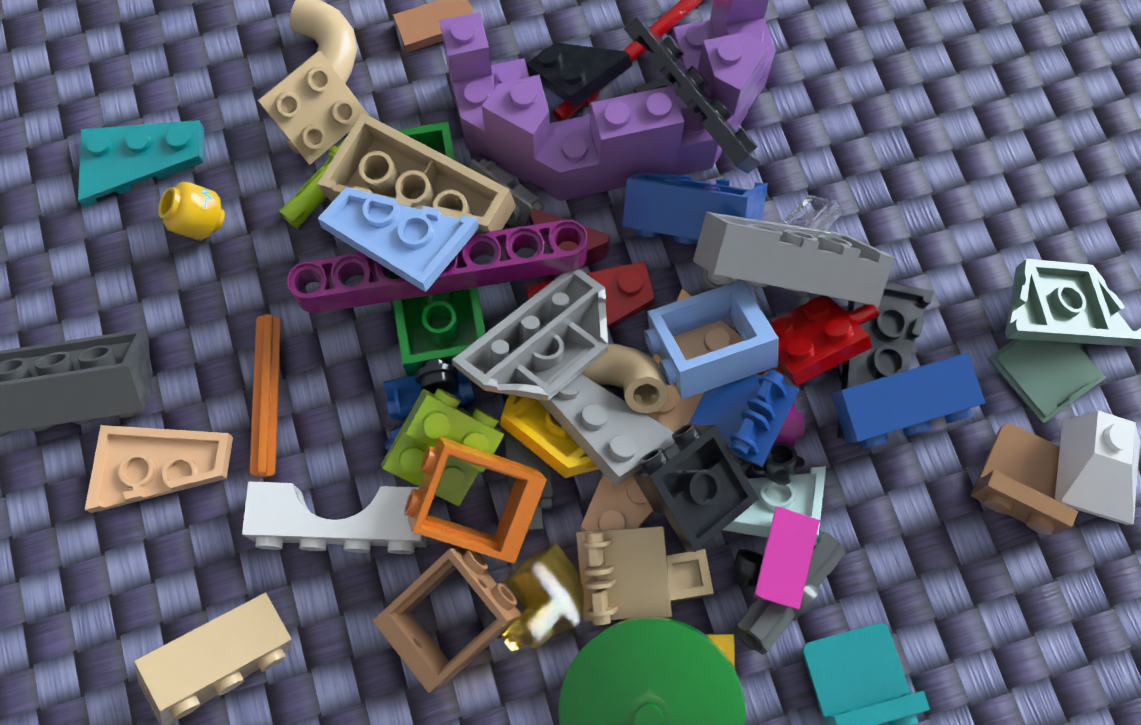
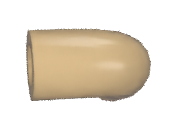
[290,0,357,84]
[581,344,668,414]

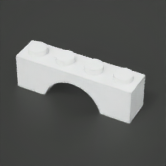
[242,482,429,554]

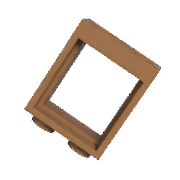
[373,547,522,693]

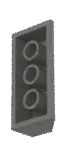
[0,329,152,437]

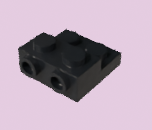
[633,423,759,552]

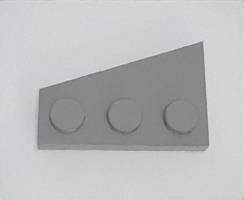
[538,374,675,486]

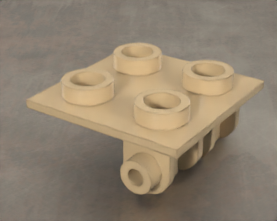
[257,50,369,165]
[576,526,672,625]

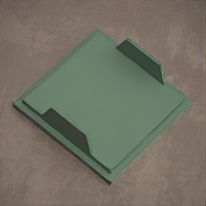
[987,339,1106,424]

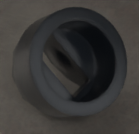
[733,549,763,587]

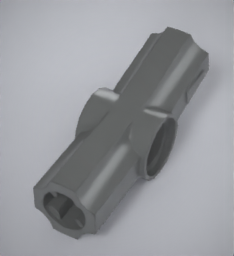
[733,529,846,655]

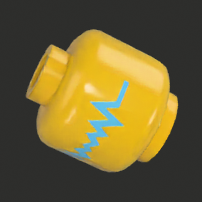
[158,181,225,241]

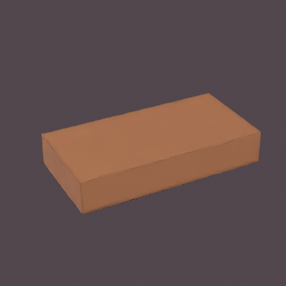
[393,0,473,53]

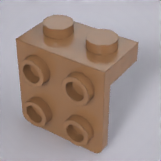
[970,423,1078,536]

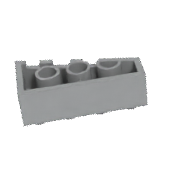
[693,212,895,306]

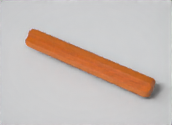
[249,314,281,478]

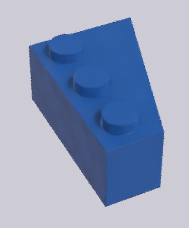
[622,172,768,244]
[831,352,986,449]

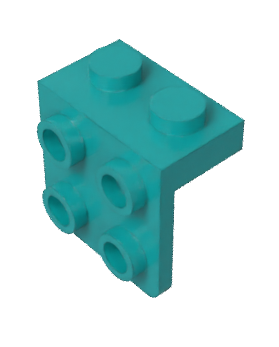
[802,623,930,725]

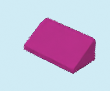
[754,506,820,610]

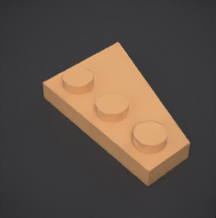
[85,425,233,513]

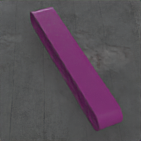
[287,220,587,313]

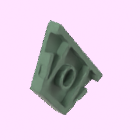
[1005,259,1141,347]

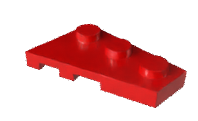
[526,261,655,328]

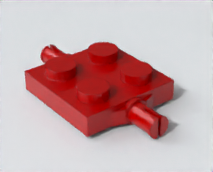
[757,295,880,386]

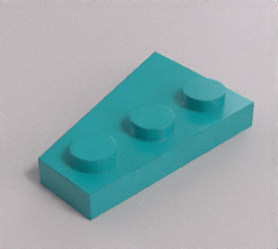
[78,120,204,207]

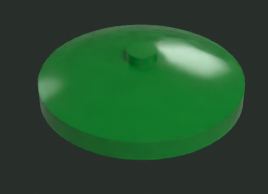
[559,616,746,725]

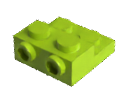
[381,388,504,506]

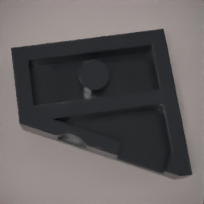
[526,42,632,108]

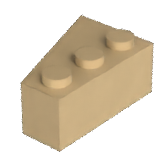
[134,592,292,725]

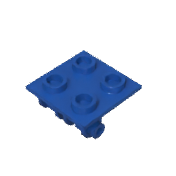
[689,370,799,467]

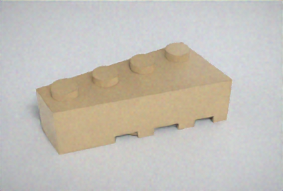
[317,113,516,234]

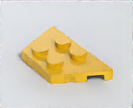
[499,395,599,478]

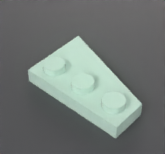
[723,466,826,546]

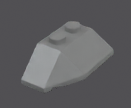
[452,269,608,401]

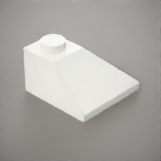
[1055,410,1140,525]

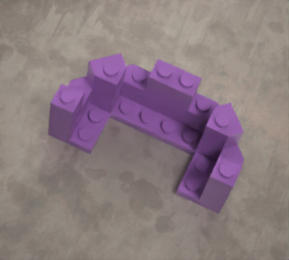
[439,0,776,201]

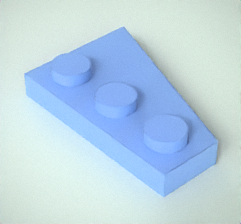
[318,187,479,292]

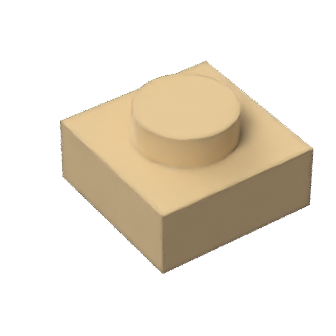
[667,549,714,602]

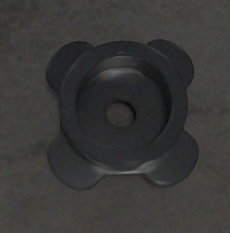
[752,442,805,485]

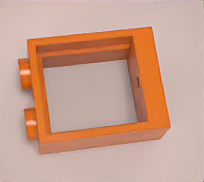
[404,436,547,564]

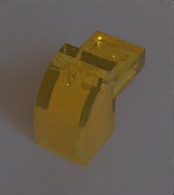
[501,543,584,651]

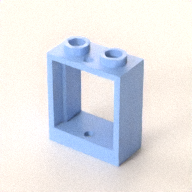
[644,280,779,399]

